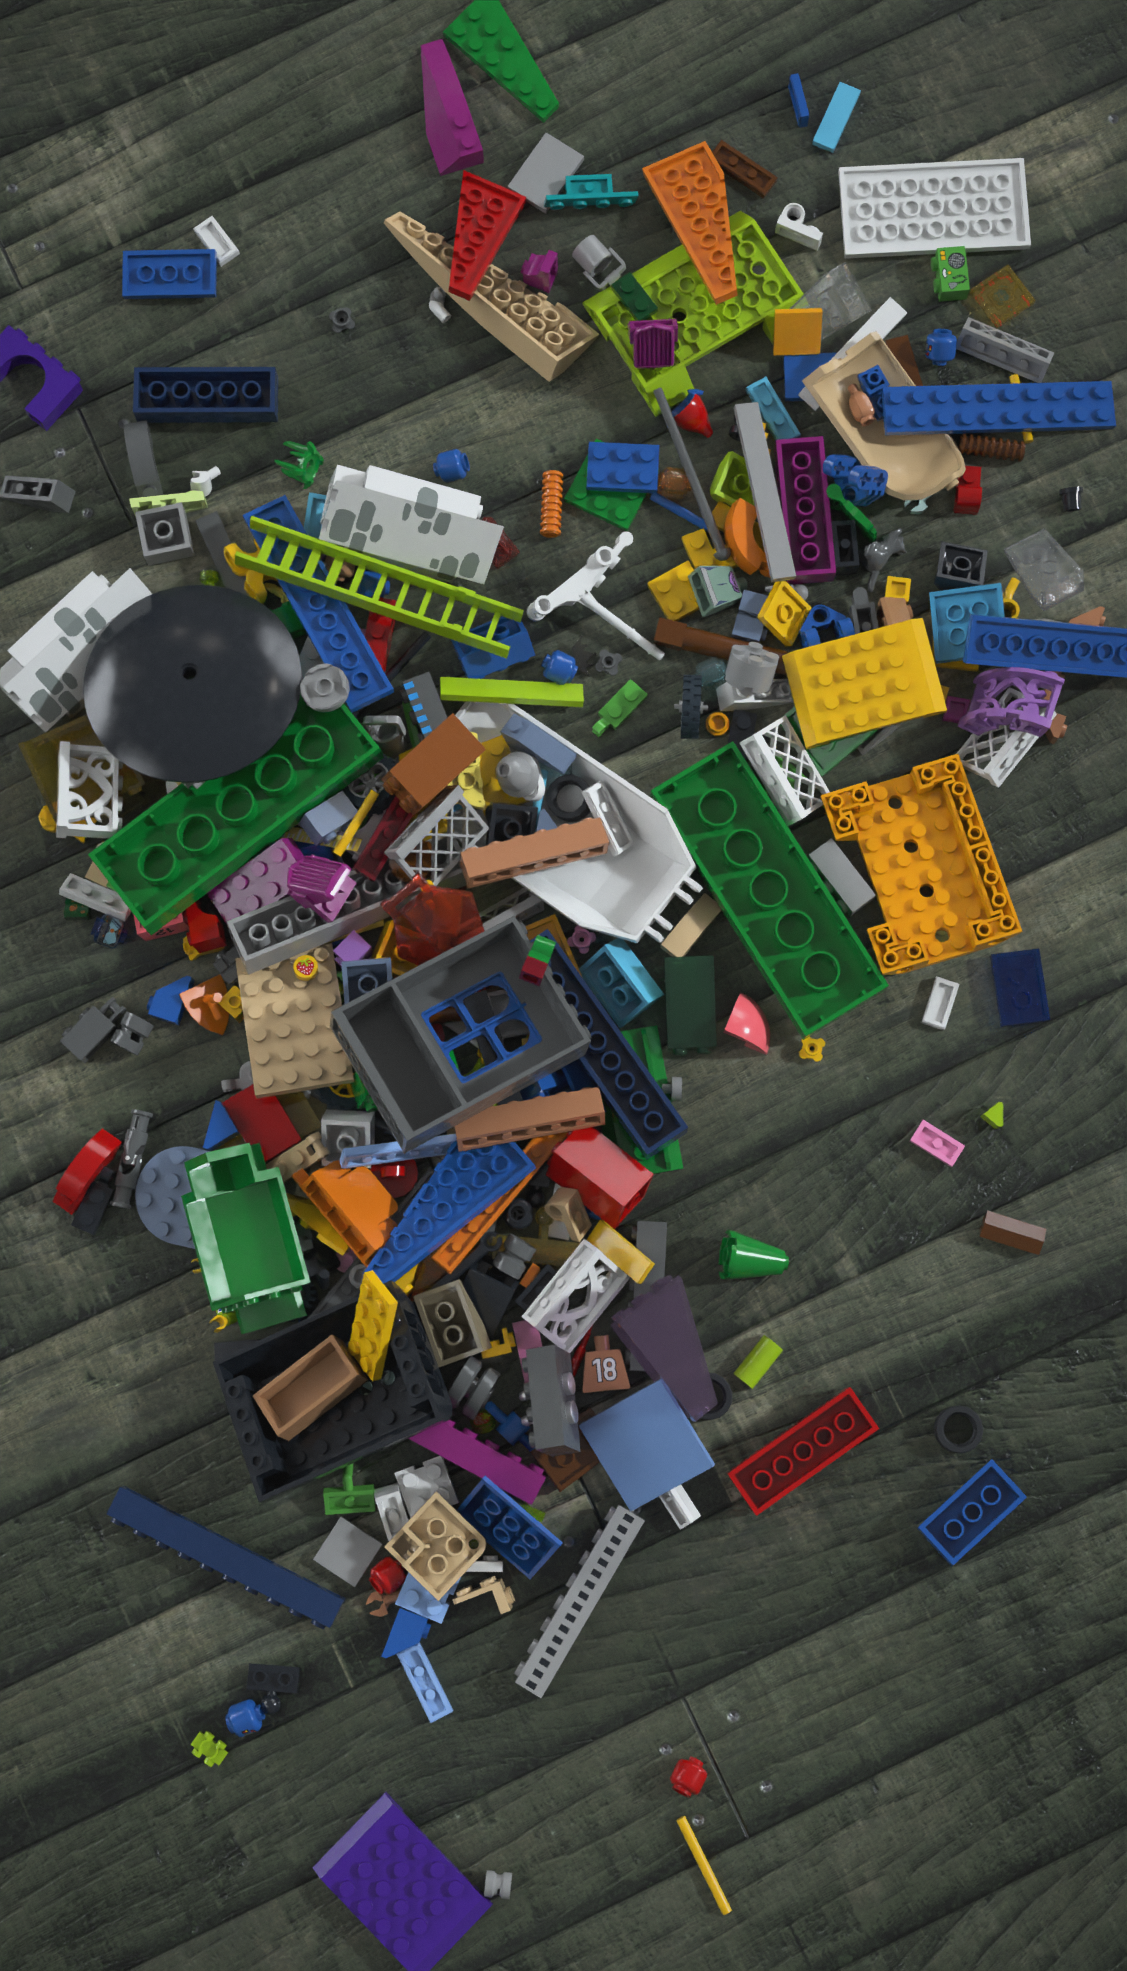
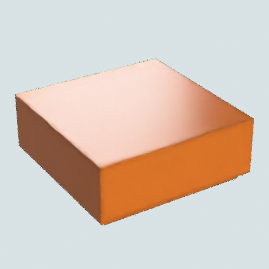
[519,1263,541,1288]

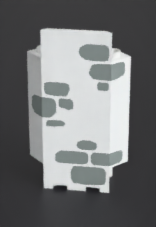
[319,465,504,584]
[0,568,152,733]

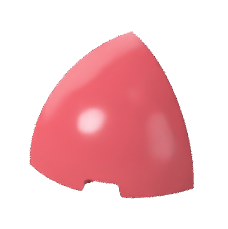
[723,992,770,1055]

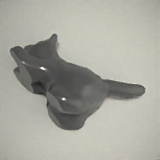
[858,528,907,592]

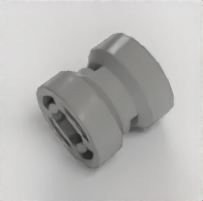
[484,1870,512,1899]

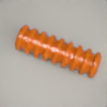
[540,470,563,538]

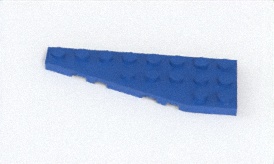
[363,1140,536,1284]

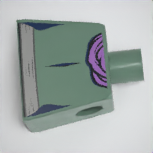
[688,566,748,617]

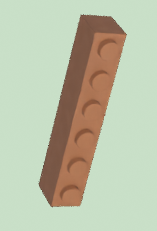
[459,817,609,888]
[454,1087,605,1152]

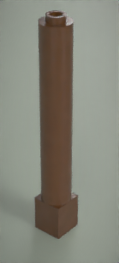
[653,617,790,676]

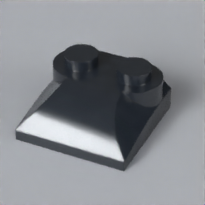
[934,541,988,591]
[485,802,538,846]

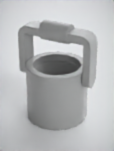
[572,235,626,291]
[362,715,407,758]

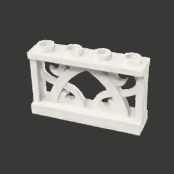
[56,741,123,839]
[522,1239,630,1353]

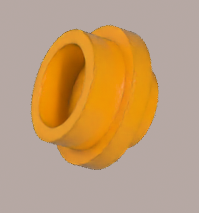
[705,712,729,736]

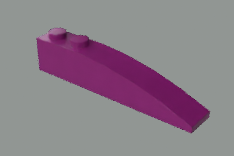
[421,39,484,176]

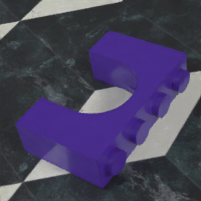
[0,325,83,431]

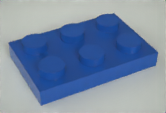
[586,442,659,493]

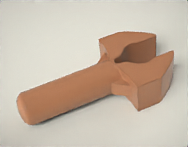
[366,1588,401,1617]

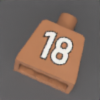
[583,1335,630,1393]

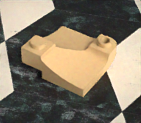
[385,1491,486,1601]

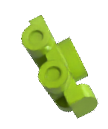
[191,1731,229,1767]

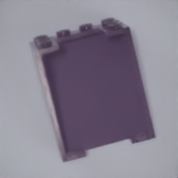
[609,1275,718,1422]

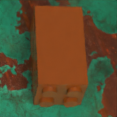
[381,713,486,815]

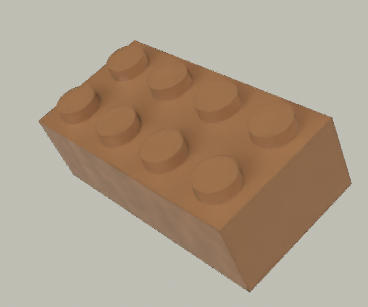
[253,1335,368,1441]

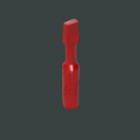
[571,1324,594,1377]

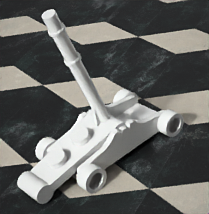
[527,532,665,661]

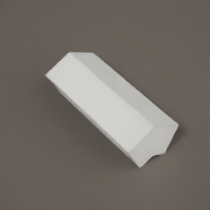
[659,1485,701,1530]

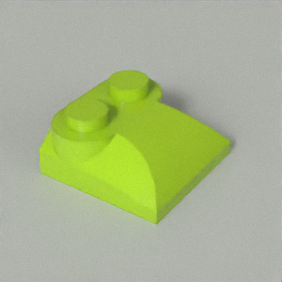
[710,451,755,506]

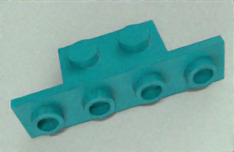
[544,174,638,210]

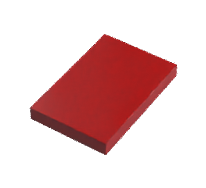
[222,1084,302,1163]

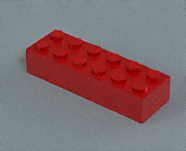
[726,1387,879,1516]

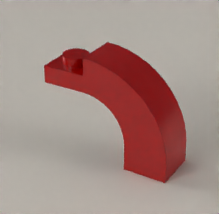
[52,1128,122,1215]

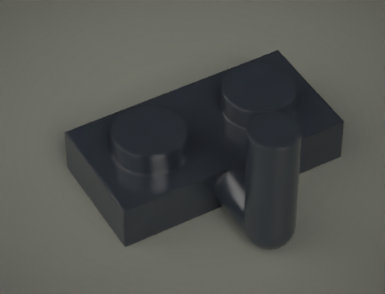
[728,710,770,762]
[303,1244,340,1290]

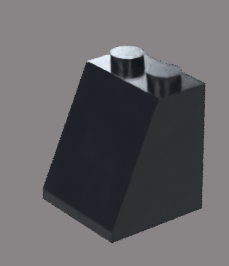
[462,1255,524,1341]

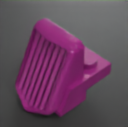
[628,319,678,369]
[287,855,356,923]

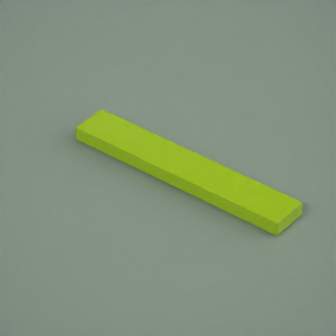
[440,677,584,707]

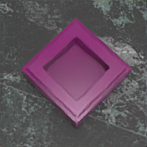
[942,696,970,723]

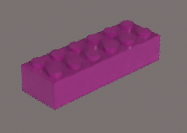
[774,436,836,584]
[408,1419,547,1505]

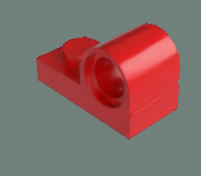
[954,465,982,515]

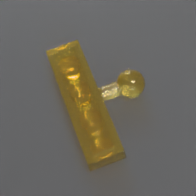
[491,1207,580,1266]

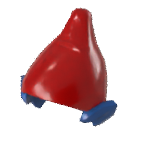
[667,389,713,438]

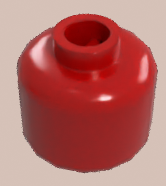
[369,1557,407,1595]
[670,1756,707,1798]

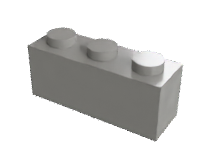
[808,838,876,917]

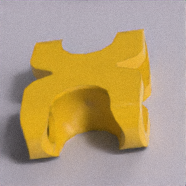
[224,539,277,604]

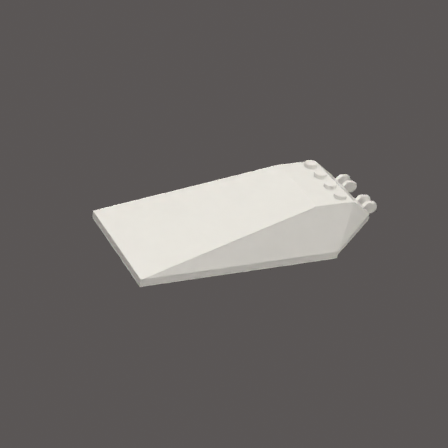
[447,701,703,943]

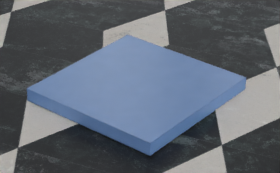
[579,1378,715,1512]

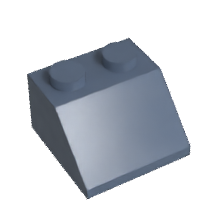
[341,957,392,1004]

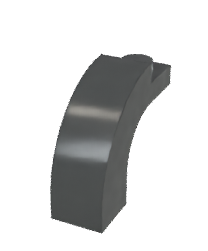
[124,420,164,498]

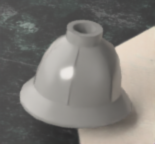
[495,751,539,798]

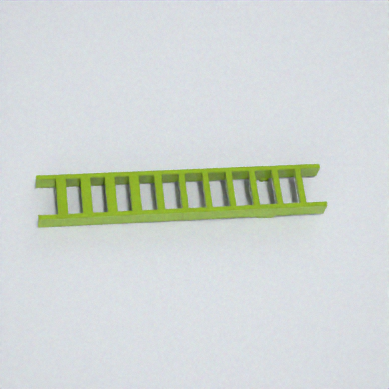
[235,516,524,658]

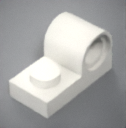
[775,203,823,251]
[374,1482,409,1541]

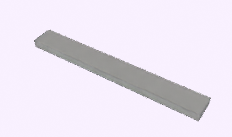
[734,402,796,582]

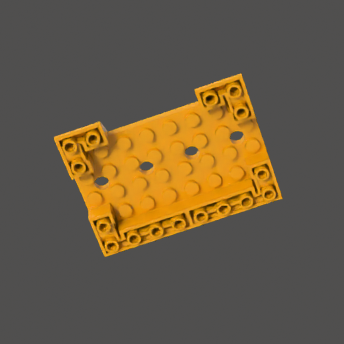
[820,754,1022,975]

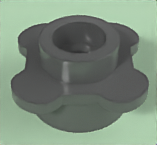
[329,307,355,333]
[595,649,622,676]

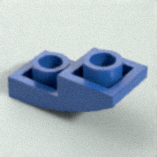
[857,365,890,422]

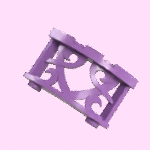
[957,667,1065,737]

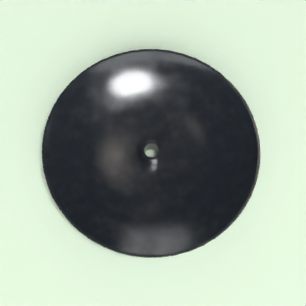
[83,585,302,783]

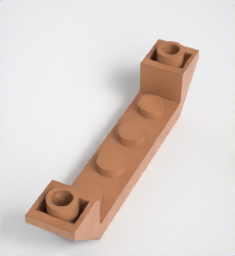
[1043,606,1106,744]

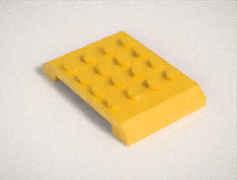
[782,618,947,749]

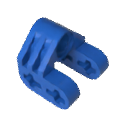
[823,454,888,507]
[798,605,855,649]

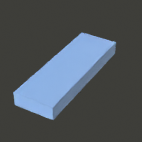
[397,1642,454,1723]

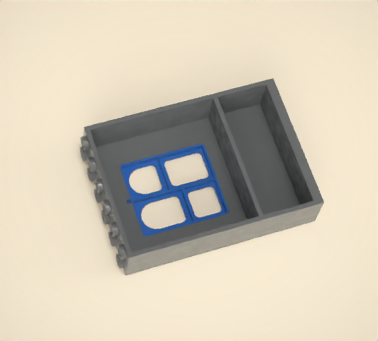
[330,916,591,1154]

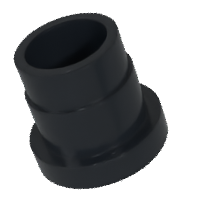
[1059,487,1083,512]

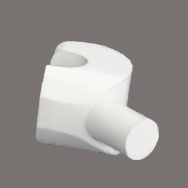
[190,466,221,496]

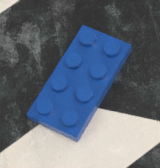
[122,249,217,299]

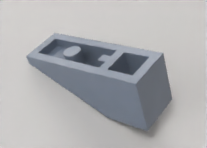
[500,714,577,774]

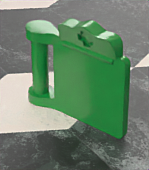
[826,484,877,543]

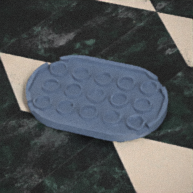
[135,1146,210,1249]

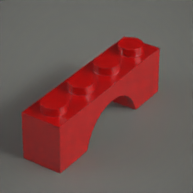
[183,897,227,953]

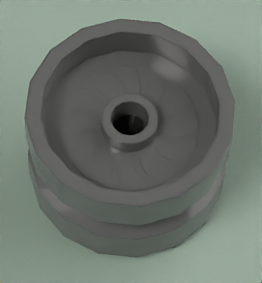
[448,1356,501,1421]

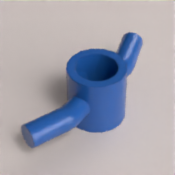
[485,1401,535,1452]

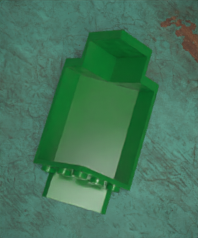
[181,1143,310,1334]

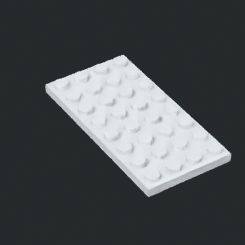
[838,158,1031,259]

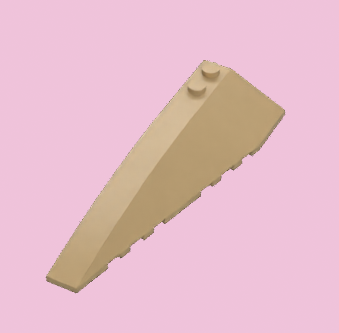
[384,212,599,382]

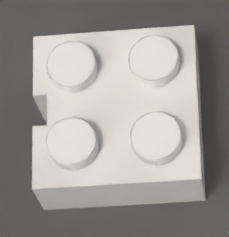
[394,1456,459,1518]

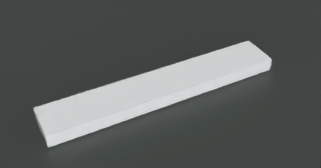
[798,297,907,411]

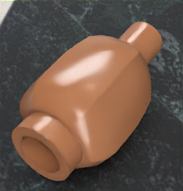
[848,384,875,426]

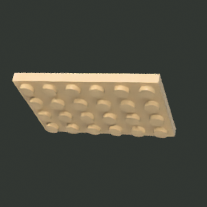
[235,943,354,1099]

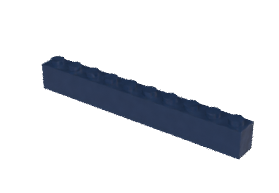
[107,1486,346,1629]

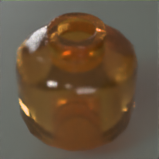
[657,467,692,499]

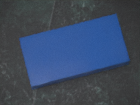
[788,73,809,128]

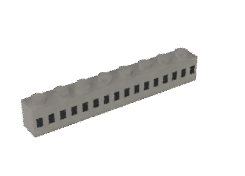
[514,1504,645,1698]

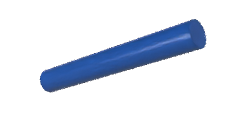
[650,493,709,533]

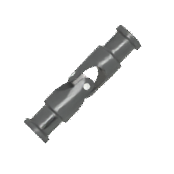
[109,1109,153,1210]

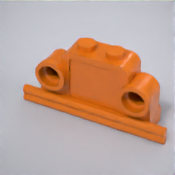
[291,1160,398,1268]

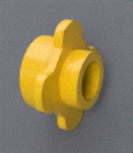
[799,1037,825,1062]

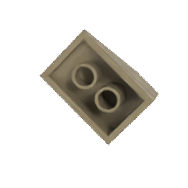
[413,1279,492,1367]

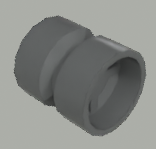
[110,1011,154,1056]
[492,1233,537,1280]

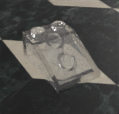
[1004,528,1084,611]

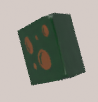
[64,898,91,920]

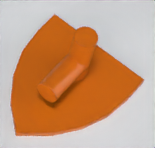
[179,974,229,1035]

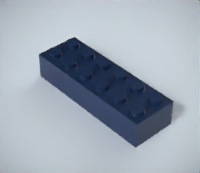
[133,367,278,423]

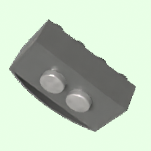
[519,1345,581,1457]

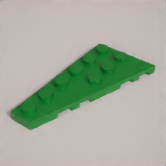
[443,0,559,123]

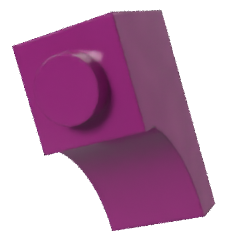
[521,250,558,293]

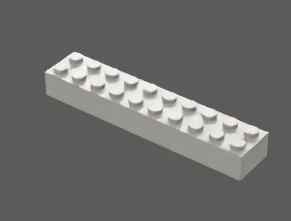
[227,832,467,975]

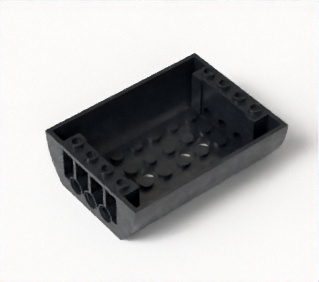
[213,1280,452,1503]

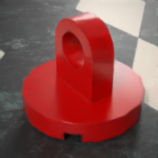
[370,1159,419,1199]

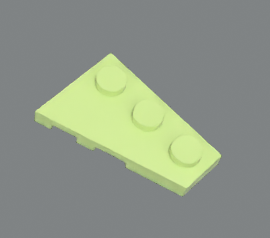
[129,490,208,516]

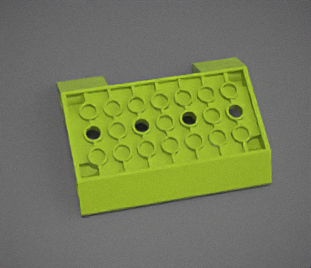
[583,211,809,417]

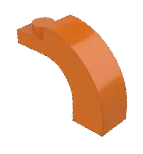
[724,498,770,578]

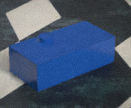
[917,1459,1027,1567]

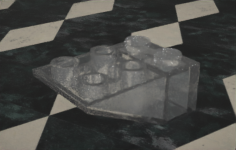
[790,262,872,340]

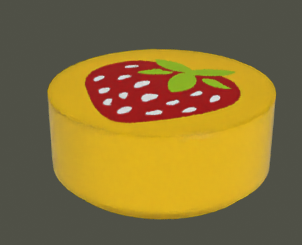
[293,955,318,981]

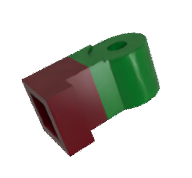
[519,935,556,987]

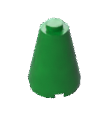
[718,1230,789,1280]

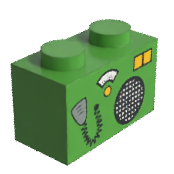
[931,246,970,302]

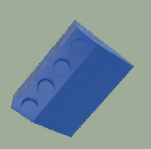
[457,1476,563,1579]

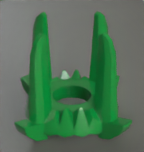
[275,441,324,489]

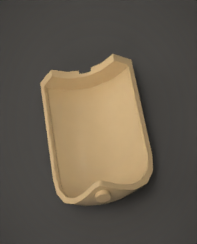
[802,331,966,500]

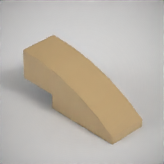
[660,893,722,962]

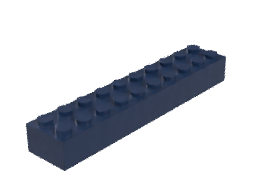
[530,929,688,1160]

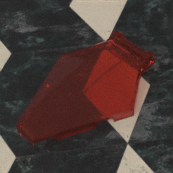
[380,872,492,992]

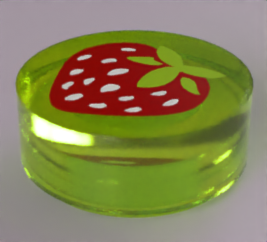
[470,1410,496,1434]

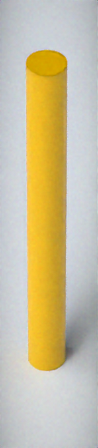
[676,1816,732,1915]

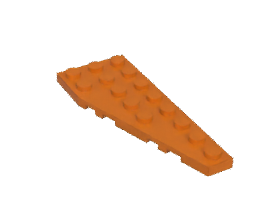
[642,141,738,305]

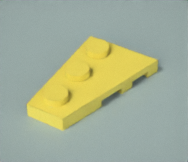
[438,732,486,810]

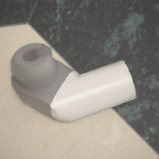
[429,287,451,323]

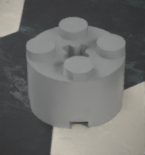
[725,642,779,693]

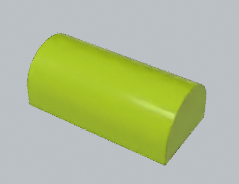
[733,1335,783,1389]

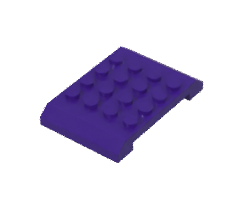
[313,1792,493,1971]

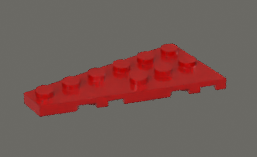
[448,170,526,301]

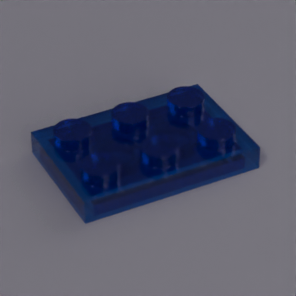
[990,948,1050,1027]

